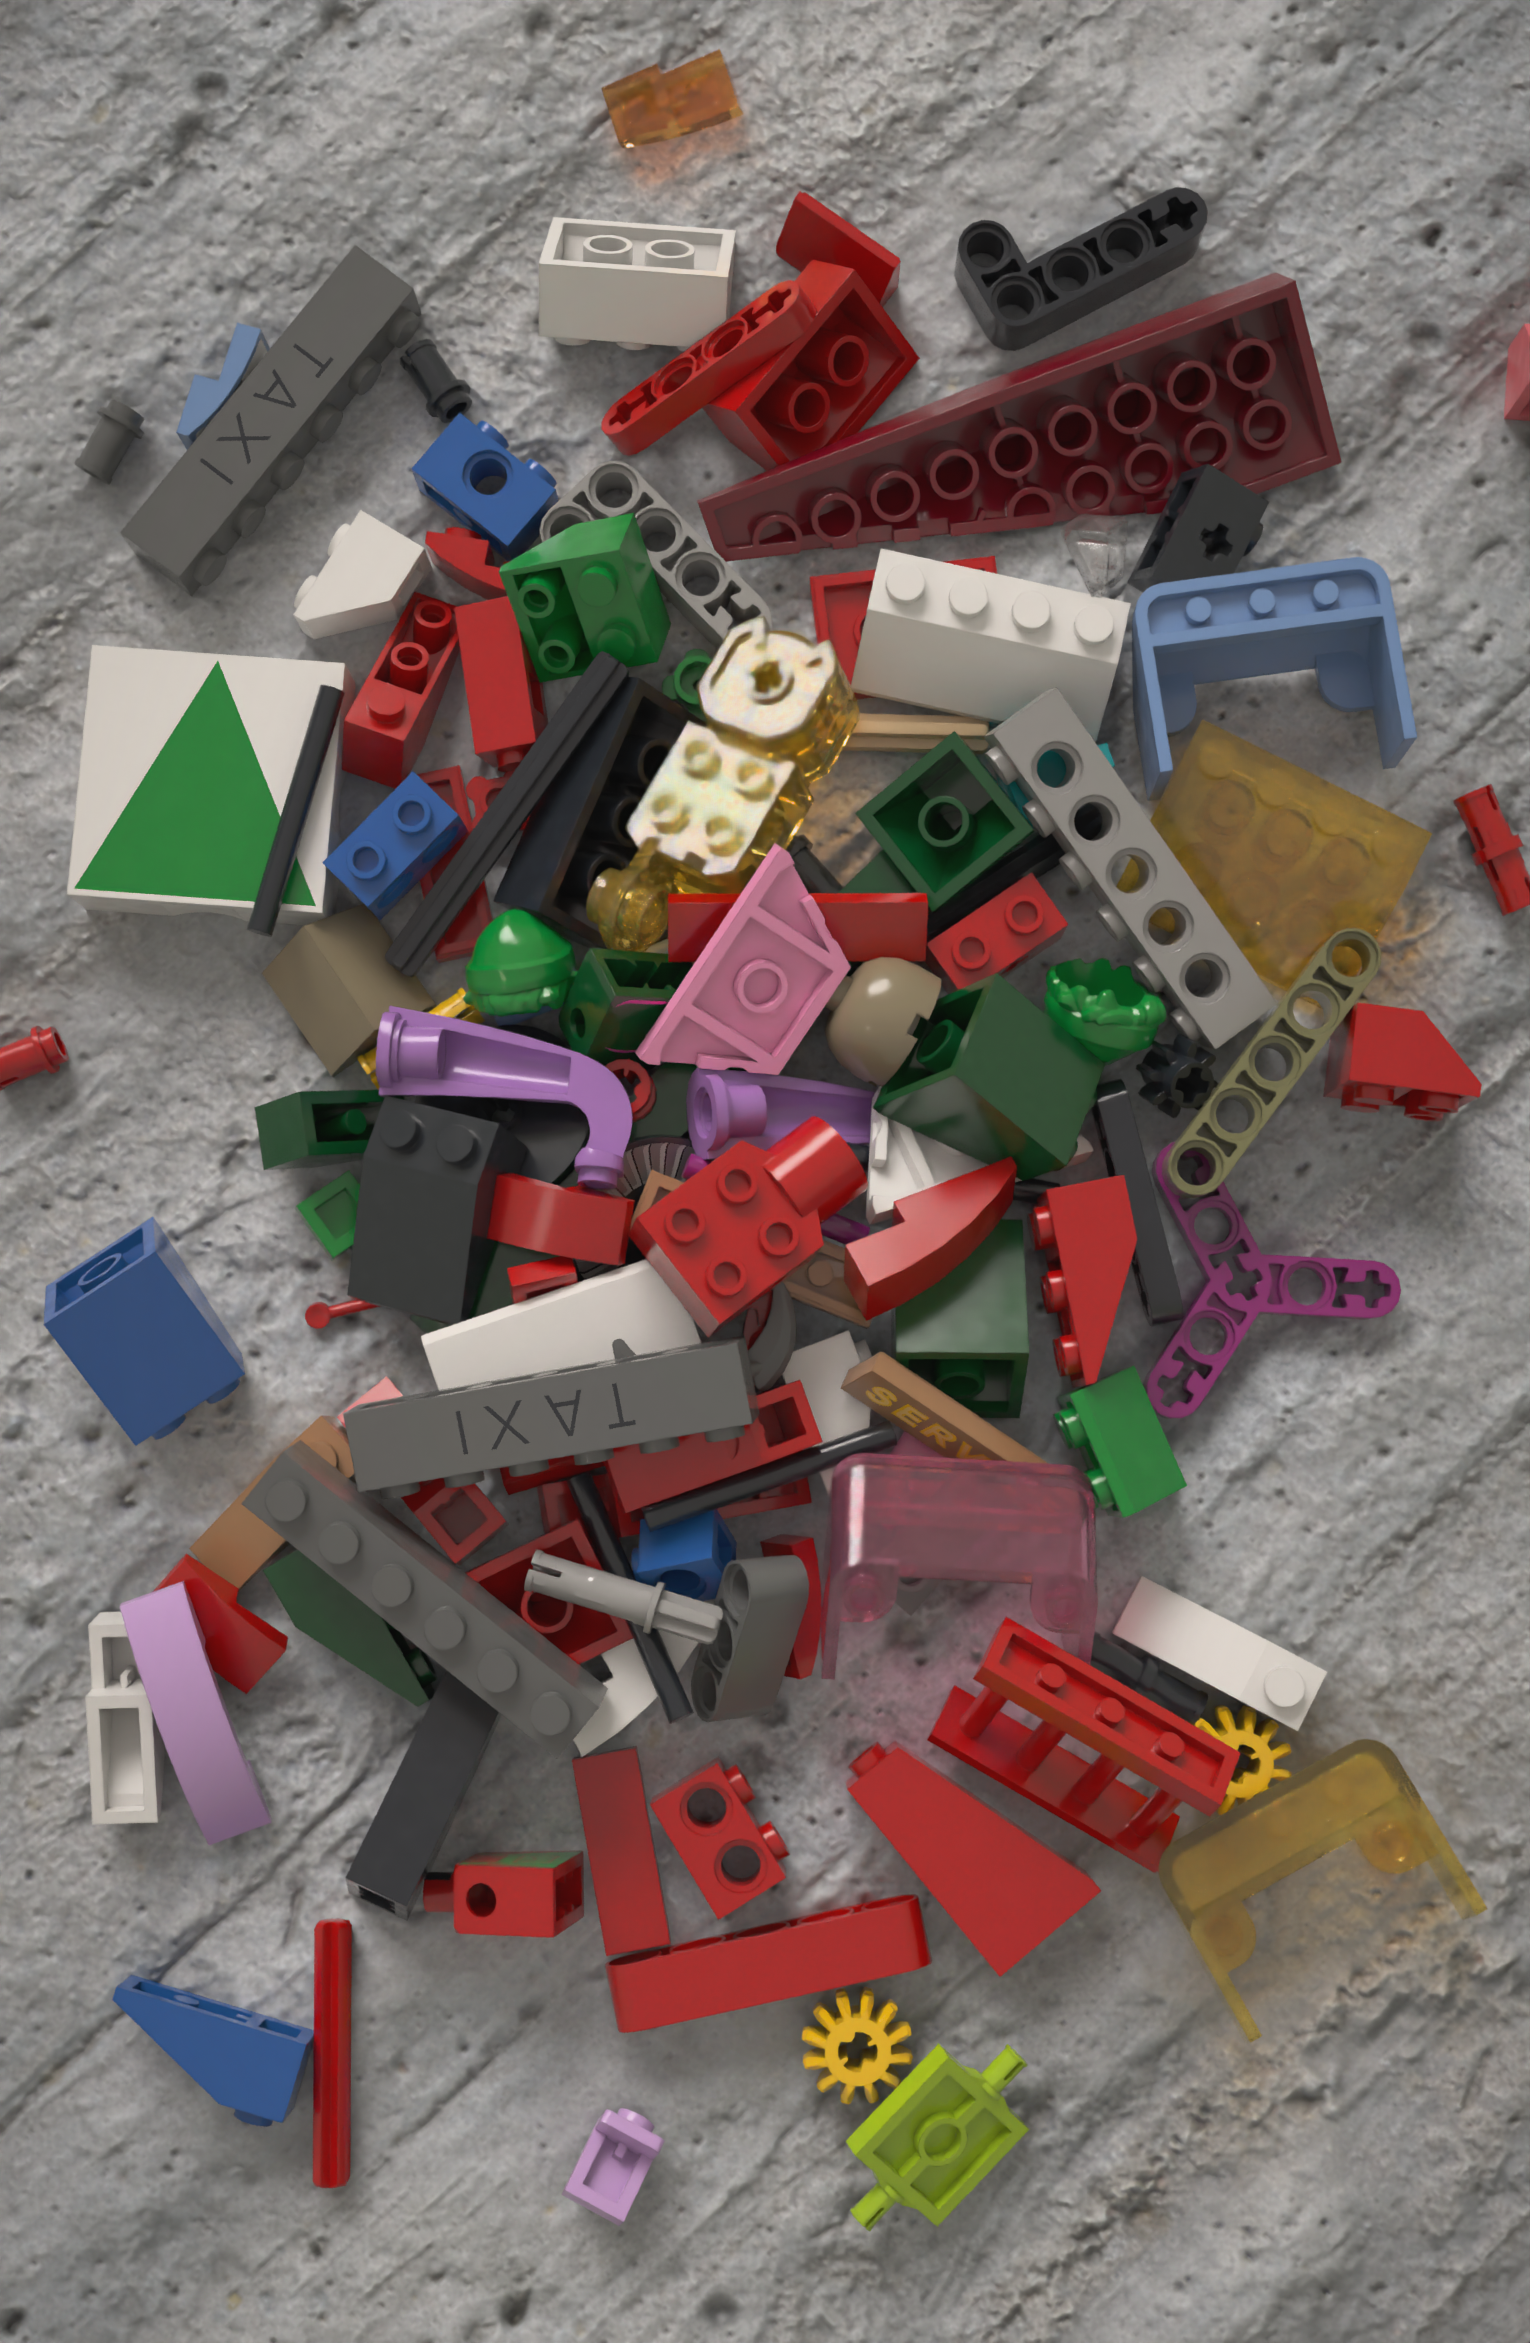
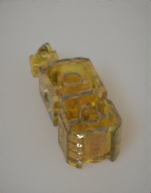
[587,616,860,952]

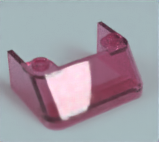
[819,1453,1098,1680]

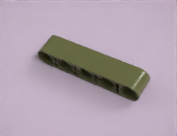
[1162,928,1382,1199]

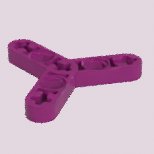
[1143,1142,1401,1419]

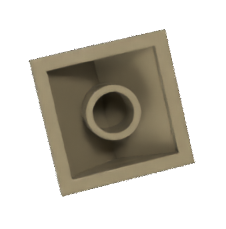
[262,904,437,1077]

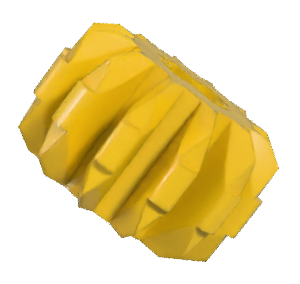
[1194,1705,1292,1817]
[802,1987,913,2104]

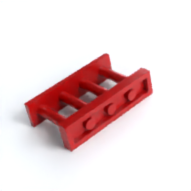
[927,1617,1241,1873]

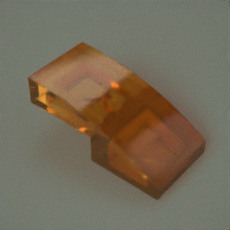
[601,49,744,148]

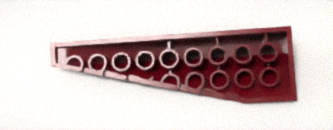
[697,272,1342,562]

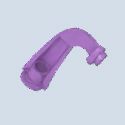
[376,1006,633,1190]
[686,1068,875,1160]

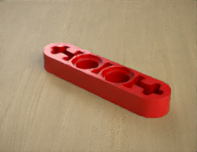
[601,280,817,456]

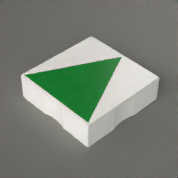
[67,645,356,925]

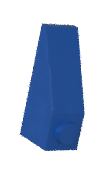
[112,1975,314,2127]

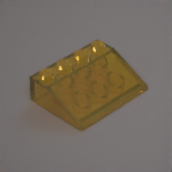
[1116,719,1432,1009]

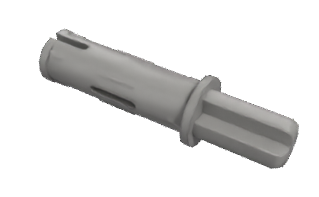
[524,1549,723,1645]

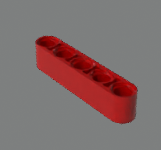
[605,1894,932,2033]

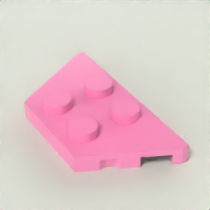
[635,843,851,1075]

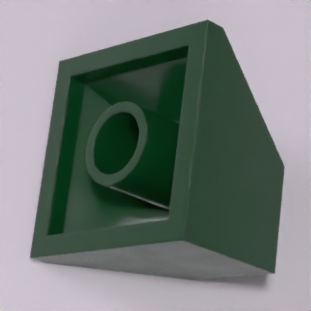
[855,731,1035,913]

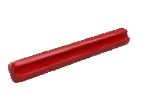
[312,1918,352,2188]

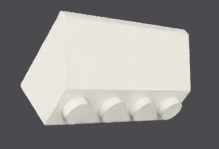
[850,548,1131,743]
[421,1259,702,1390]

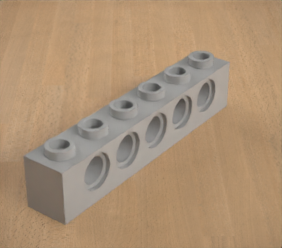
[983,687,1278,1050]

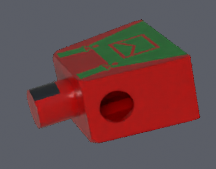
[423,1851,584,1938]

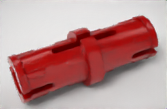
[1453,784,1530,916]

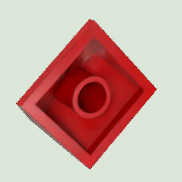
[465,1518,633,1664]

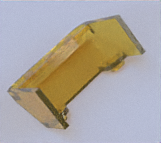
[1158,1739,1488,2043]

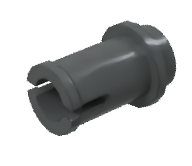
[74,399,145,485]

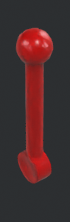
[305,1300,381,1329]

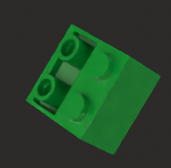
[499,513,671,683]
[1053,1366,1187,1518]

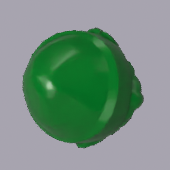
[463,909,578,1017]
[1044,958,1167,1066]

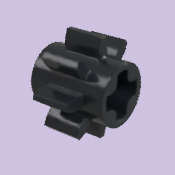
[1136,1034,1218,1118]

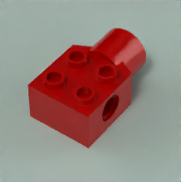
[628,1116,868,1338]

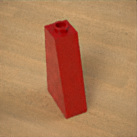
[846,1741,1101,1977]

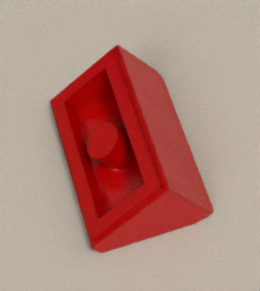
[776,191,901,307]

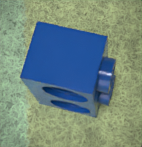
[322,771,468,920]

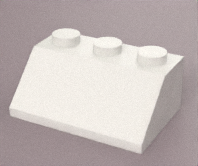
[539,217,736,352]

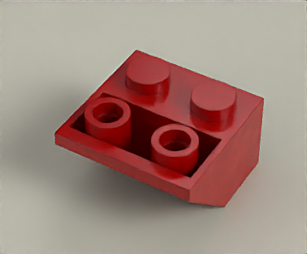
[1323,1002,1482,1121]

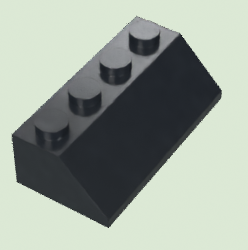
[493,677,725,951]

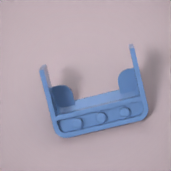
[1132,557,1417,801]

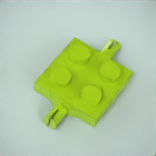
[846,2043,1029,2231]

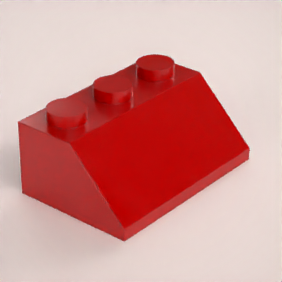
[702,260,920,471]

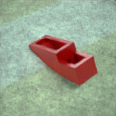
[844,1157,1017,1321]

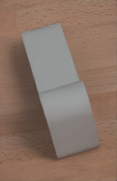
[540,460,773,666]

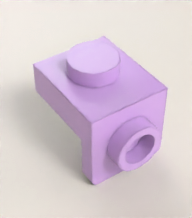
[561,2108,665,2226]

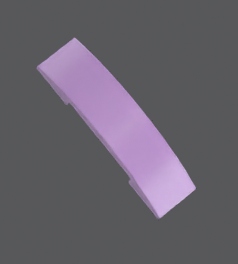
[120,1581,272,1845]

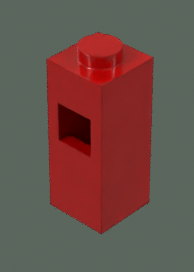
[454,596,548,772]

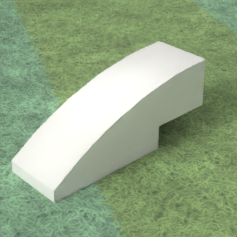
[573,1599,715,1757]
[85,1612,165,1825]

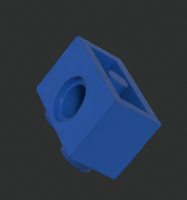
[411,413,559,561]

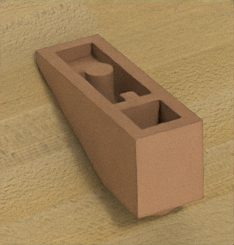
[189,1415,356,1592]

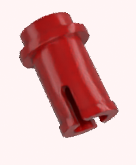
[0,1026,69,1091]

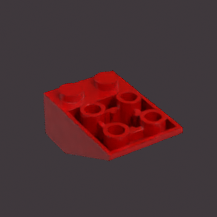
[1027,1175,1137,1388]

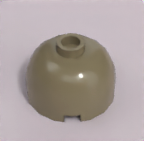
[825,957,942,1087]

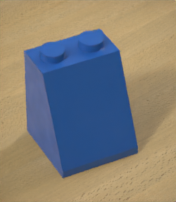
[44,1217,245,1446]

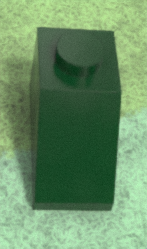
[254,1089,404,1170]

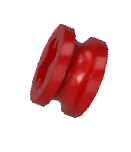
[605,1059,657,1123]

